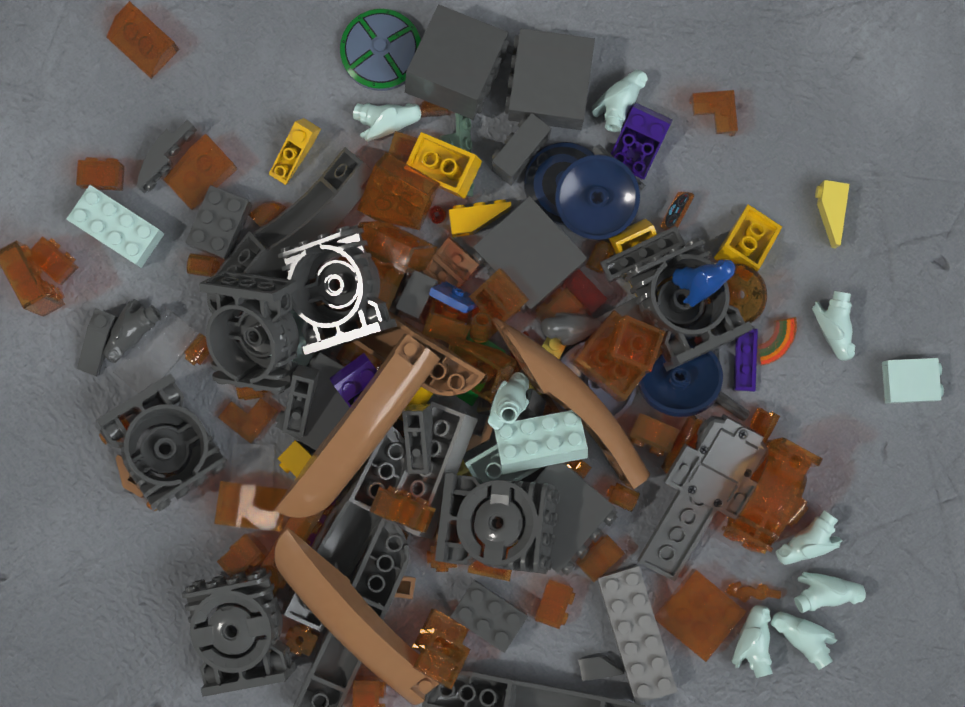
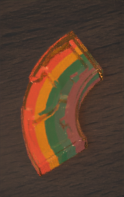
[758,317,797,366]

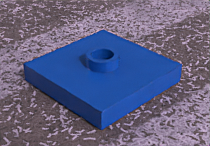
[429,281,482,313]

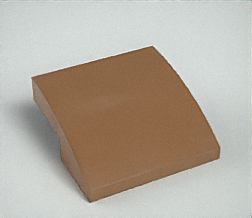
[420,237,479,288]

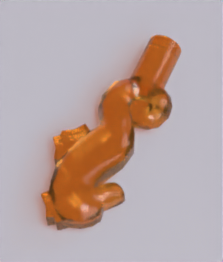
[726,581,781,603]

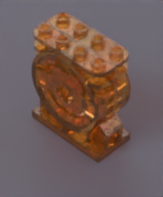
[721,437,823,554]

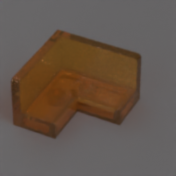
[689,90,738,137]

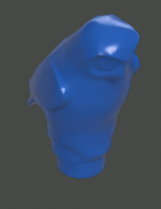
[672,259,735,307]

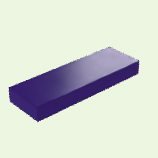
[733,329,758,392]

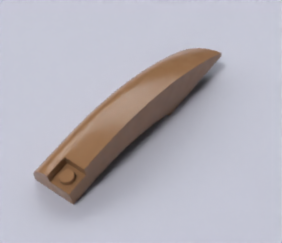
[310,278,486,396]
[491,317,650,489]
[274,333,440,518]
[275,527,441,705]

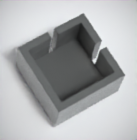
[395,270,439,325]

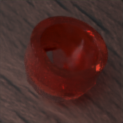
[428,205,446,224]

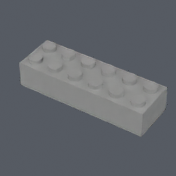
[387,401,478,539]
[596,565,677,704]

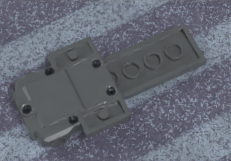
[637,414,768,581]

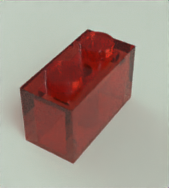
[562,269,607,316]

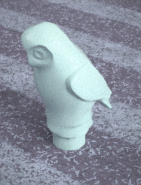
[592,70,648,132]
[353,103,421,142]
[811,291,855,361]
[488,372,529,430]
[776,510,843,565]
[794,572,866,613]
[731,605,773,678]
[771,611,838,670]

